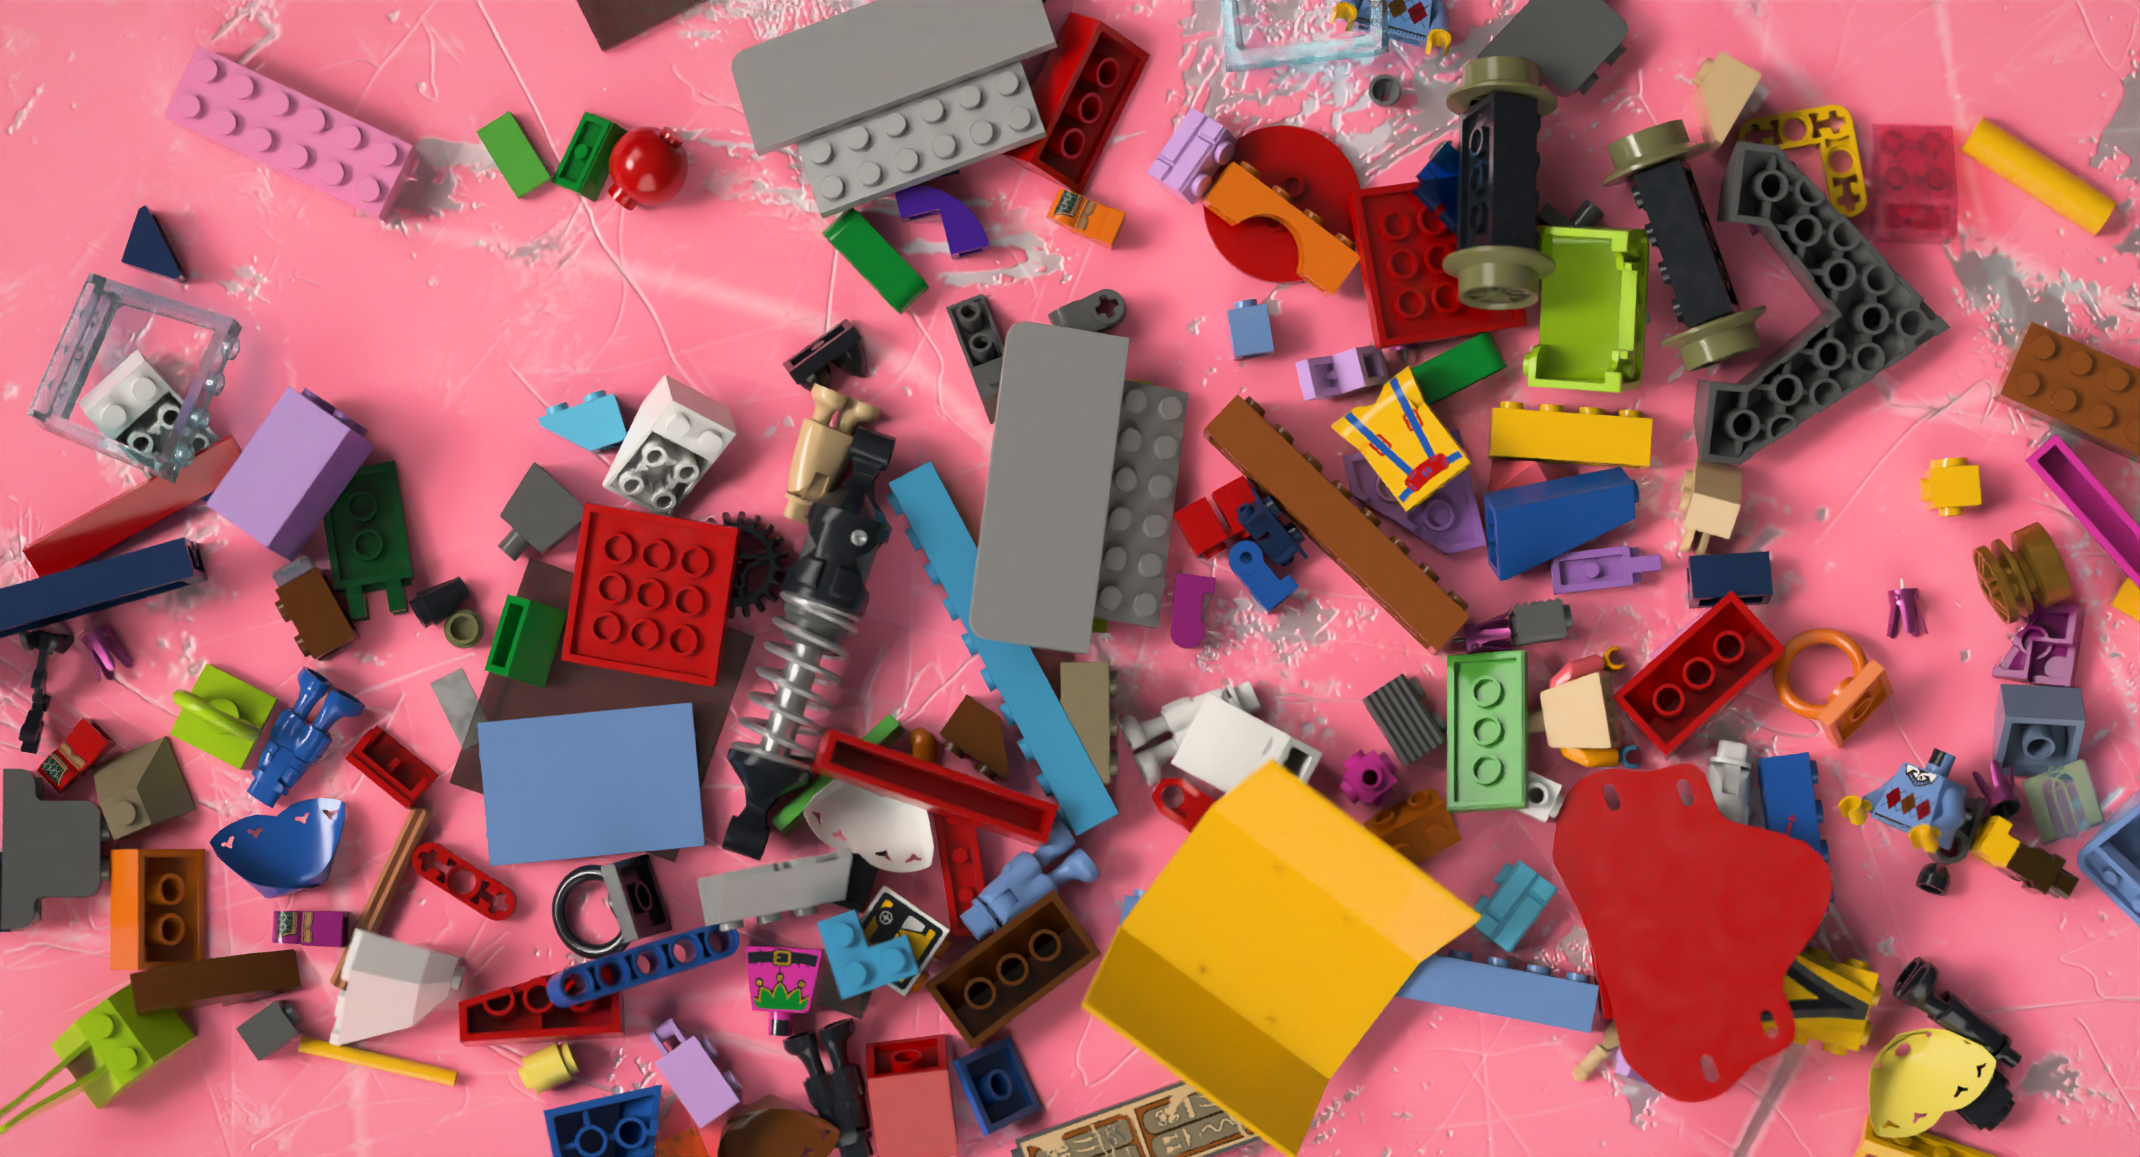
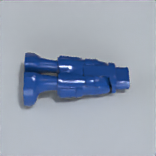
[246,666,365,808]

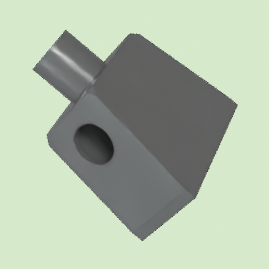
[497,462,584,561]

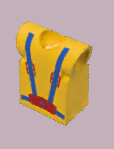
[1330,365,1474,512]

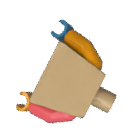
[1528,646,1641,769]

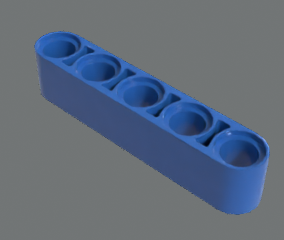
[547,924,740,1008]

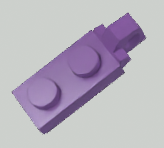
[1549,545,1662,595]

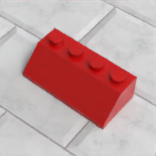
[1002,11,1151,195]
[1612,590,1786,761]

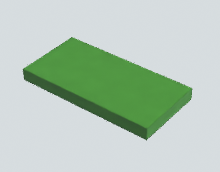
[1447,650,1528,814]

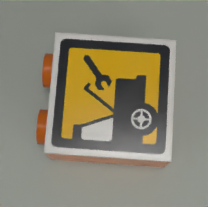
[861,885,953,997]

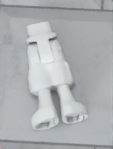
[1118,681,1261,786]
[1706,740,1752,826]

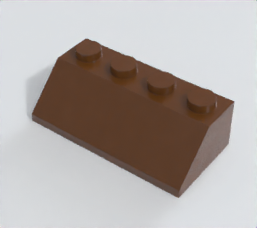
[924,889,1101,1050]

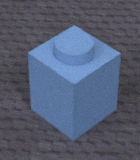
[1226,299,1274,361]

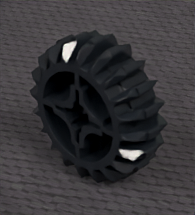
[707,511,790,619]

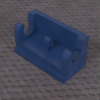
[1686,551,1773,609]

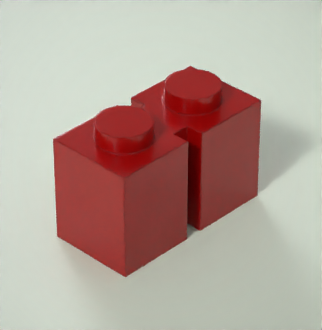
[1173,475,1256,560]

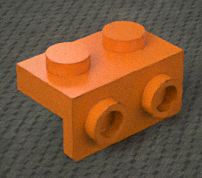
[1363,787,1462,865]

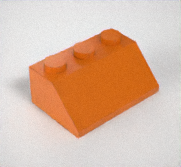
[110,849,205,970]

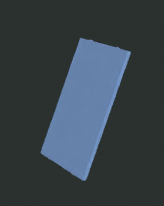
[477,702,705,866]

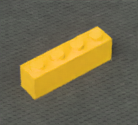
[1487,401,1653,469]

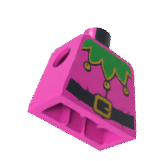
[745,945,824,1036]

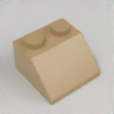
[1691,51,1763,155]

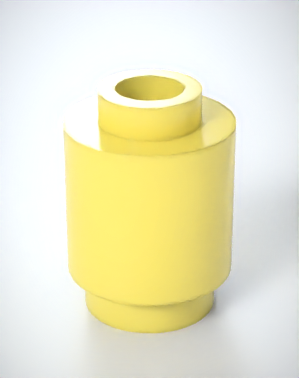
[518,1042,581,1094]

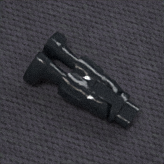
[1893,957,2022,1068]
[782,1018,874,1157]

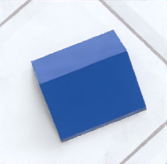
[952,1036,1042,1136]

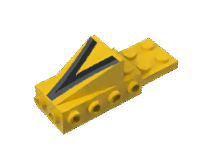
[1760,946,1882,1057]

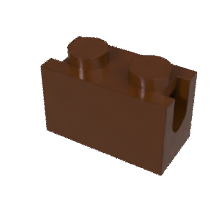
[275,567,361,661]

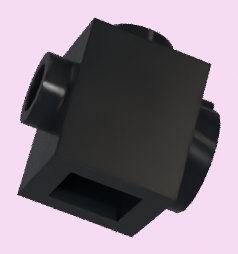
[1954,1066,2015,1131]

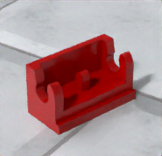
[345,725,440,809]

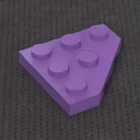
[1342,429,1487,555]

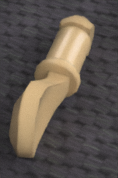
[1572,1021,1620,1082]

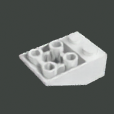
[78,349,221,479]
[602,374,737,516]
[1171,692,1323,793]

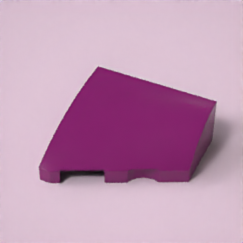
[1992,603,2085,688]

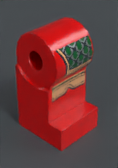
[37,718,117,794]

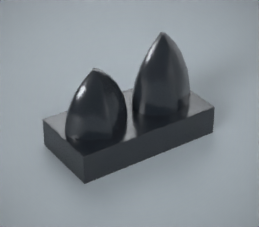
[782,318,867,392]

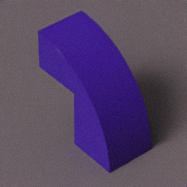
[895,185,990,259]

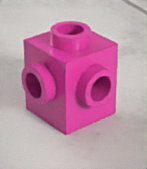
[1339,749,1398,808]

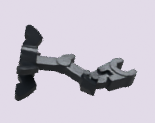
[19,630,74,754]

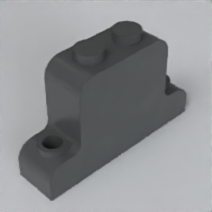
[1476,0,1628,97]
[1,769,111,930]

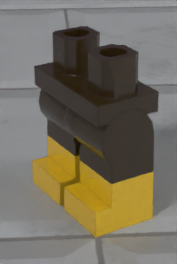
[1968,816,2079,899]

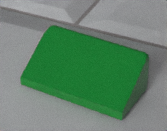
[551,111,627,202]

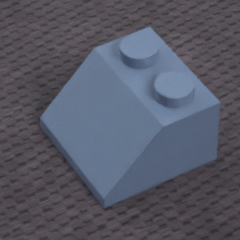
[1992,684,2086,779]

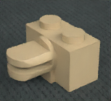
[1678,456,1743,556]

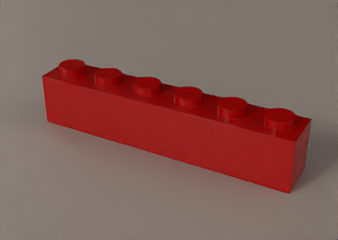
[811,729,1058,847]

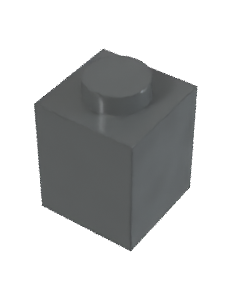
[236,1000,304,1061]

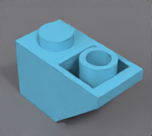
[538,390,628,454]

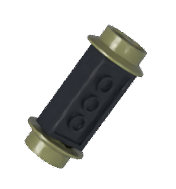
[1443,56,1558,310]
[1602,119,1767,372]

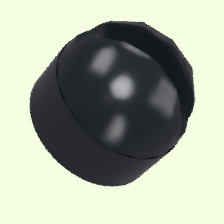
[1915,863,1950,896]

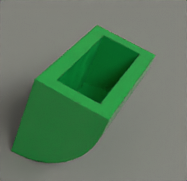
[484,594,567,688]

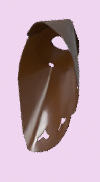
[717,1094,840,1157]

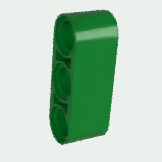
[821,208,929,315]
[1412,332,1508,406]

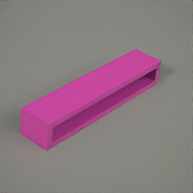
[2025,434,2140,590]

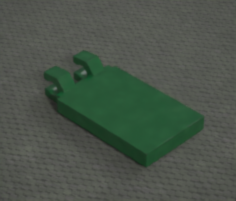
[323,460,415,623]

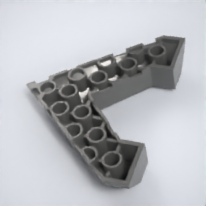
[1693,141,1950,465]

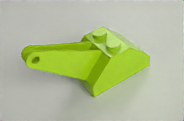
[0,983,199,1136]

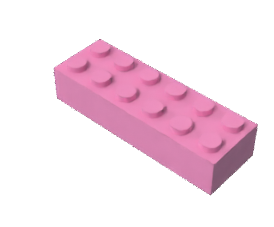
[163,45,419,223]

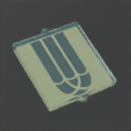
[2021,758,2105,846]

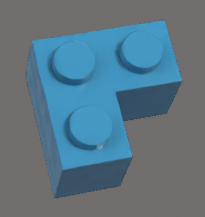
[816,909,921,999]

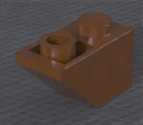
[939,695,1010,782]

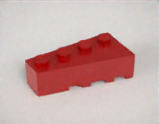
[458,952,625,1047]

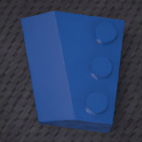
[543,1084,662,1157]

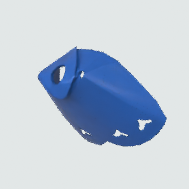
[210,798,345,899]

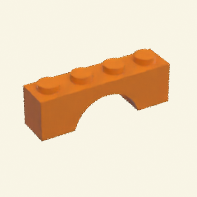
[1201,161,1360,297]

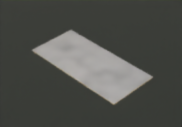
[430,668,489,751]

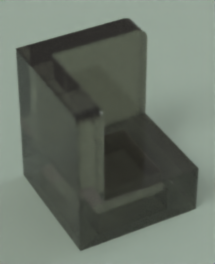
[816,967,874,1020]

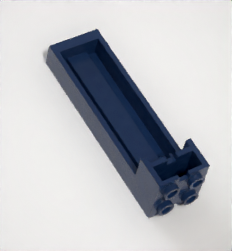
[0,537,208,639]

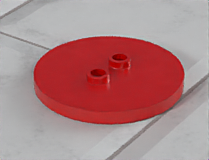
[1203,125,1360,284]

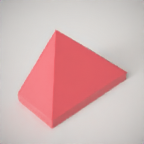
[1487,459,1572,493]

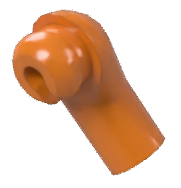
[908,727,937,764]

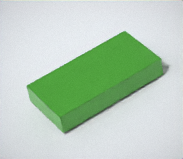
[476,111,552,200]

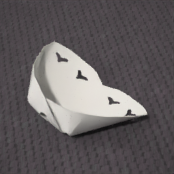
[804,779,934,873]

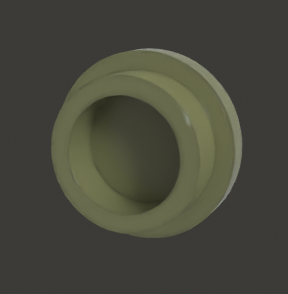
[444,609,484,649]

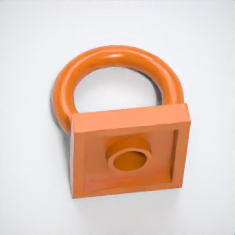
[1773,628,1894,749]

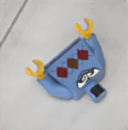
[1329,0,1451,56]
[1838,748,1967,852]

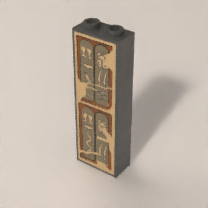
[1011,1080,1262,1157]

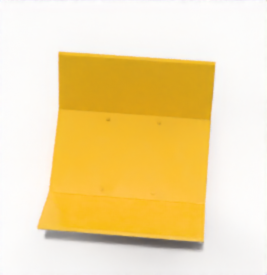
[1081,758,1482,1157]

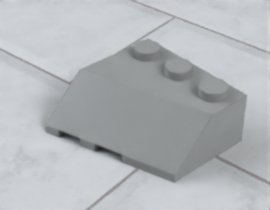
[697,848,852,932]

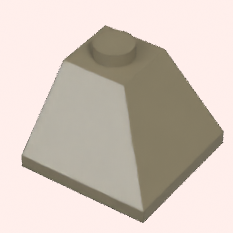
[92,736,197,840]

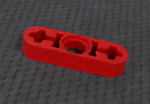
[412,842,517,921]

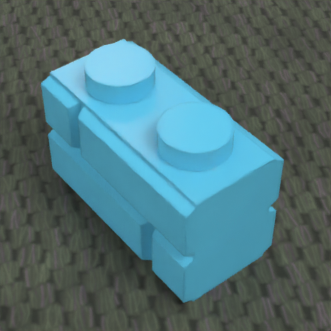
[1472,860,1558,953]

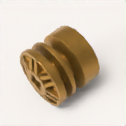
[1972,521,2072,625]

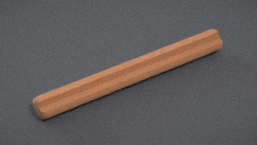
[330,806,432,991]

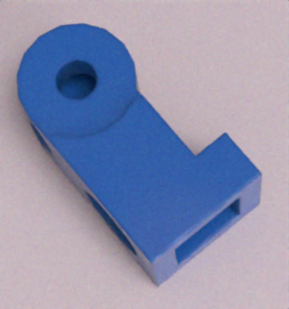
[1228,540,1299,614]

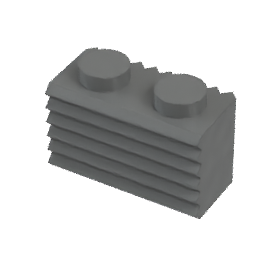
[1508,597,1573,647]
[1361,673,1447,767]

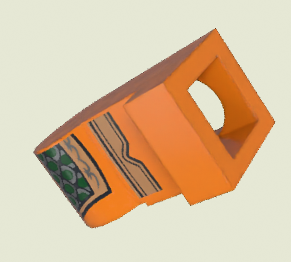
[1046,188,1126,250]

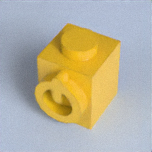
[1919,457,1982,517]

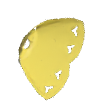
[1868,1028,1996,1138]

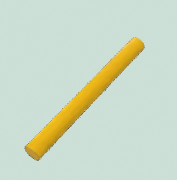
[298,1036,458,1087]

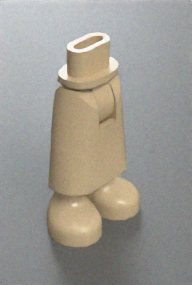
[783,383,882,526]

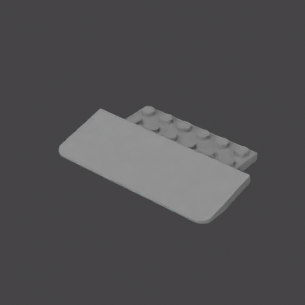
[731,0,1058,219]
[969,321,1189,655]

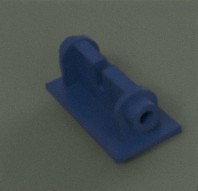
[1236,488,1309,567]

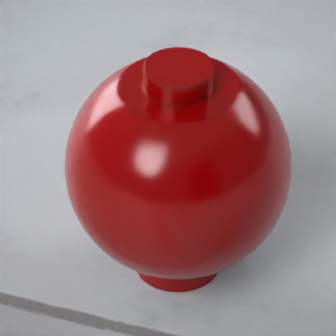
[608,126,688,211]

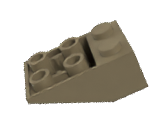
[1060,662,1118,785]

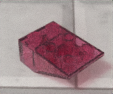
[1870,123,1958,244]

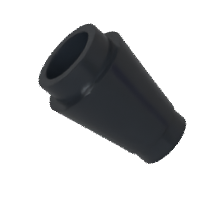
[409,576,471,629]

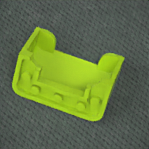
[1523,225,1650,393]

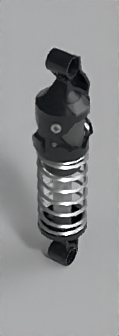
[722,426,896,861]

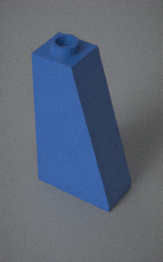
[1484,467,1639,581]

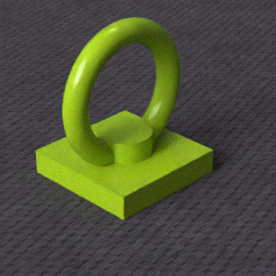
[170,663,279,770]

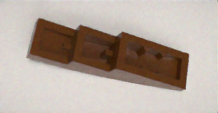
[129,949,302,1016]

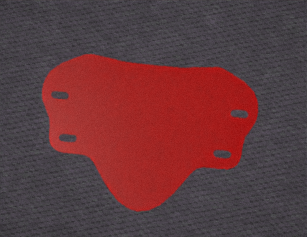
[1552,763,1833,1103]

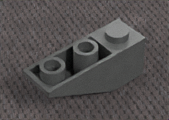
[946,293,1004,425]

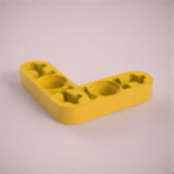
[1737,105,1867,220]

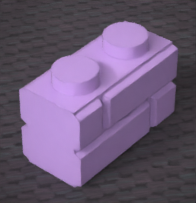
[1146,108,1238,205]

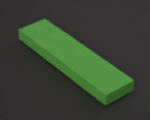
[771,715,906,837]

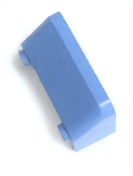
[2077,789,2140,927]

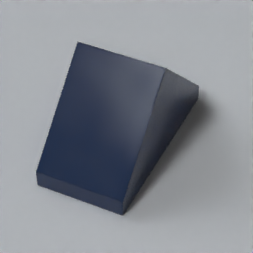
[121,205,188,284]

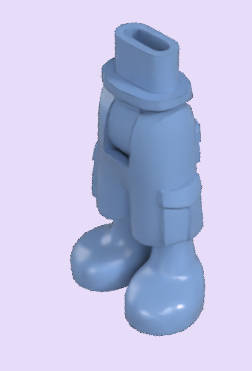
[960,817,1100,941]

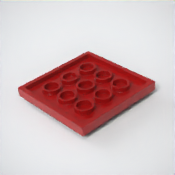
[1347,176,1528,350]
[561,502,742,687]

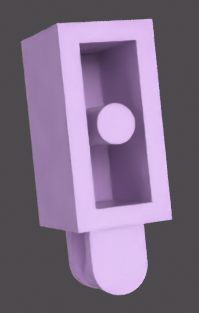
[648,1017,743,1129]

